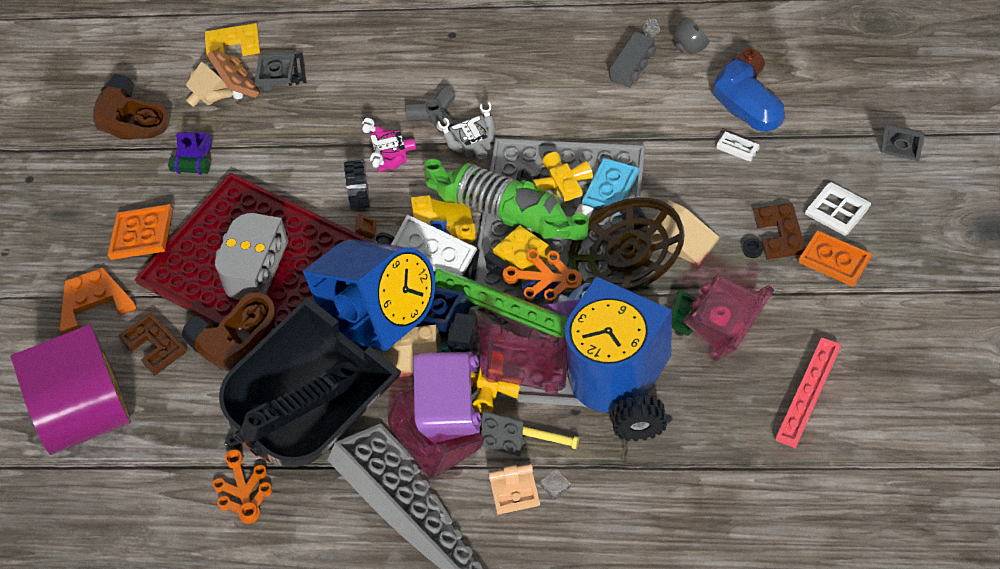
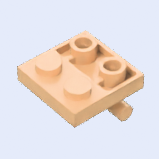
[489,464,540,515]

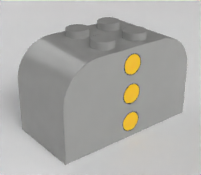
[215,213,288,300]

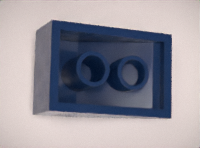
[417,287,472,337]

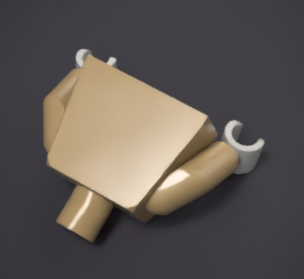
[186,62,243,107]

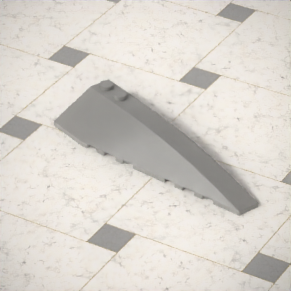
[328,423,483,569]

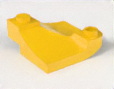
[411,195,476,244]

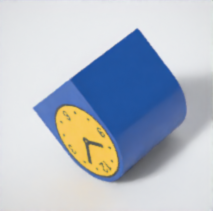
[303,240,435,351]
[565,276,672,413]

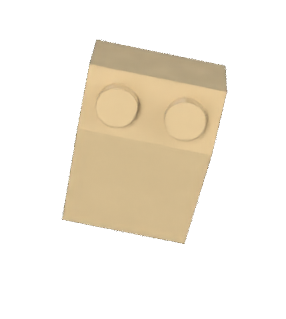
[648,200,719,266]

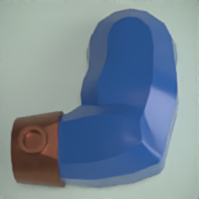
[713,48,785,132]

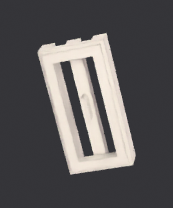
[716,131,760,162]

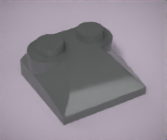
[255,53,295,91]
[881,124,925,161]

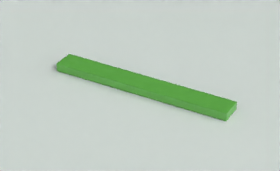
[435,267,568,340]

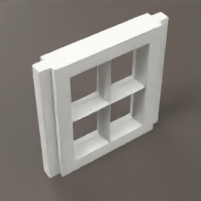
[805,182,871,236]

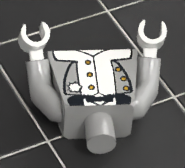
[437,102,495,160]

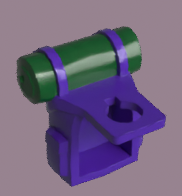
[168,132,213,175]

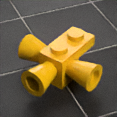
[532,152,593,202]
[471,352,521,413]

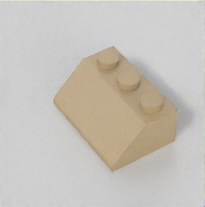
[375,325,441,377]

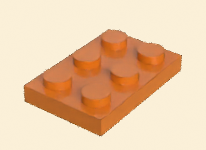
[799,230,872,287]

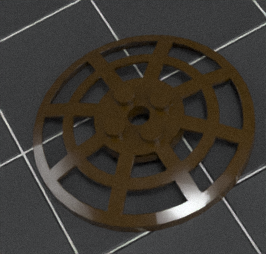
[568,197,685,292]

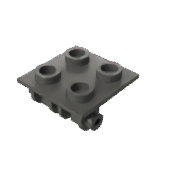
[480,411,526,456]

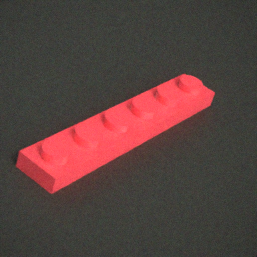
[776,337,841,448]

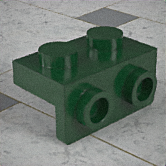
[671,290,706,336]

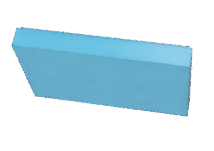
[582,158,639,215]

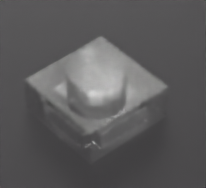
[540,469,571,500]

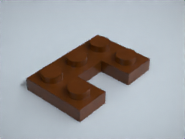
[754,203,806,260]
[118,312,187,376]

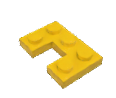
[205,23,260,62]

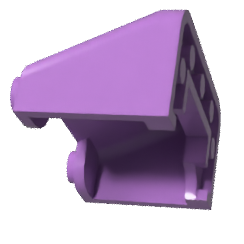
[414,352,482,443]

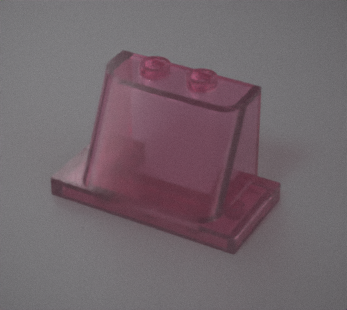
[683,274,774,361]

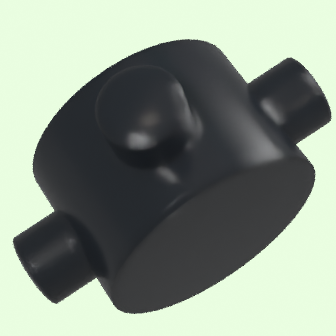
[224,434,241,450]

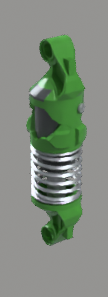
[424,159,589,240]

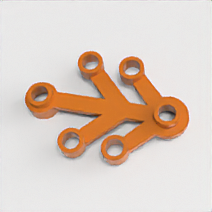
[503,249,582,303]
[212,450,272,524]

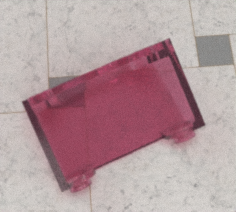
[479,323,568,394]
[388,389,484,478]

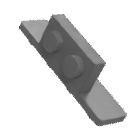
[468,302,533,341]

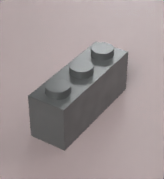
[610,32,656,87]

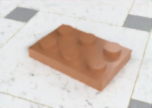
[207,50,260,98]

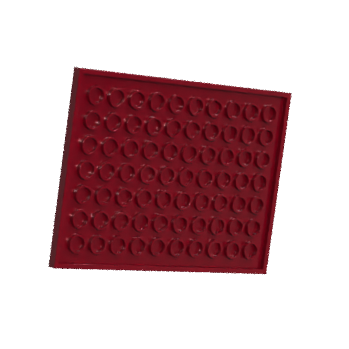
[135,173,376,331]

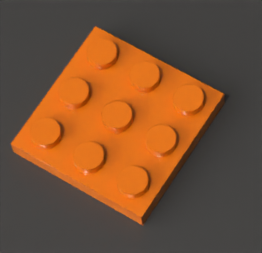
[108,204,173,260]

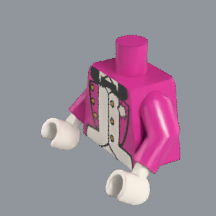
[362,118,416,172]

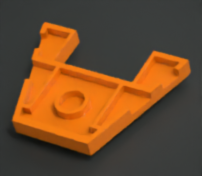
[60,268,136,335]

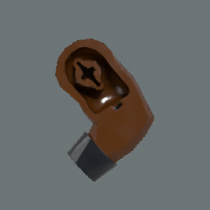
[93,74,169,140]
[182,292,277,372]

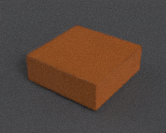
[355,214,376,239]

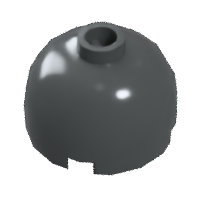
[674,18,710,54]

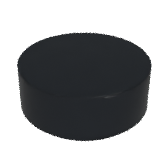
[743,238,763,258]

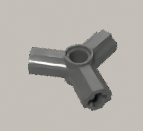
[406,86,456,134]

